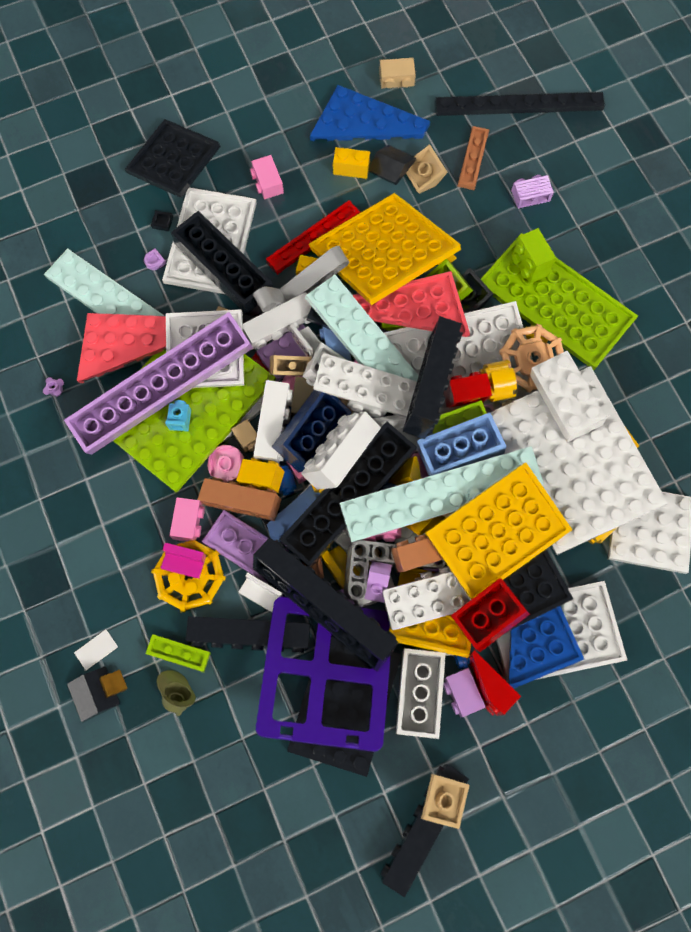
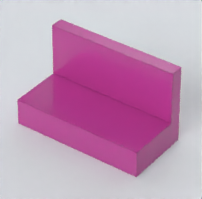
[161,543,206,579]

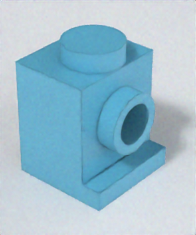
[165,400,191,431]

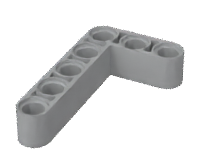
[253,246,349,312]
[344,540,446,600]

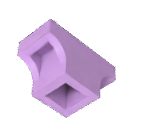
[364,561,392,603]

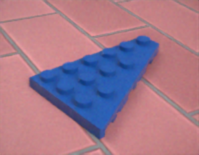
[310,85,430,141]
[508,606,584,689]

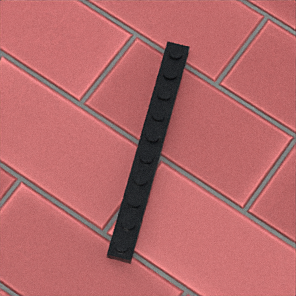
[435,92,605,116]

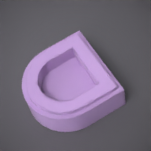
[144,249,166,270]

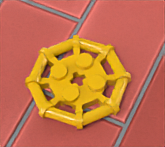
[151,539,226,612]

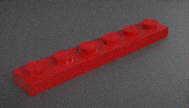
[266,200,360,275]

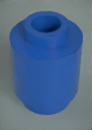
[278,466,297,496]

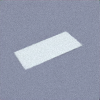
[74,630,118,670]

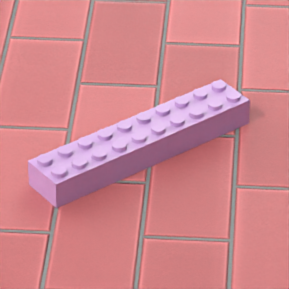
[64,312,253,455]

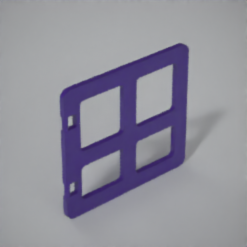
[255,597,390,752]

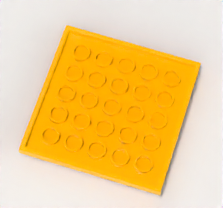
[309,193,461,305]

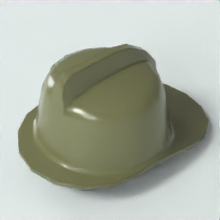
[156,670,196,716]

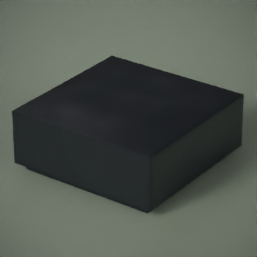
[151,210,173,232]

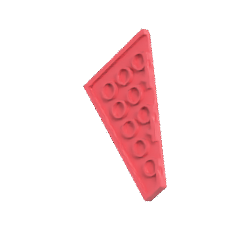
[353,271,470,337]
[77,313,166,383]

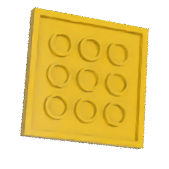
[389,568,471,658]

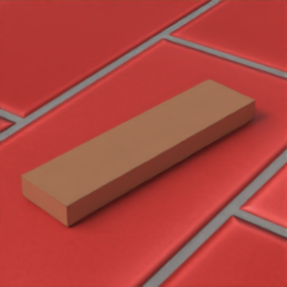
[458,126,489,190]

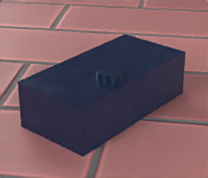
[272,390,352,472]

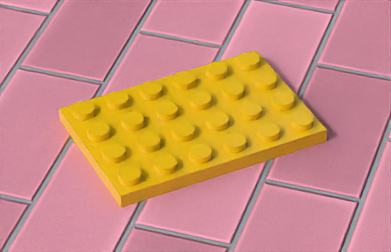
[425,462,572,600]

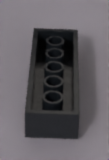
[171,211,273,315]
[402,316,463,439]

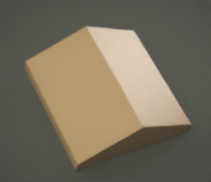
[406,145,448,193]
[421,774,469,829]

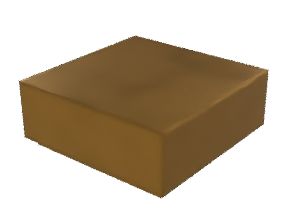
[100,670,128,698]

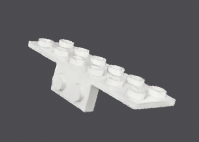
[313,353,417,418]
[382,566,471,630]

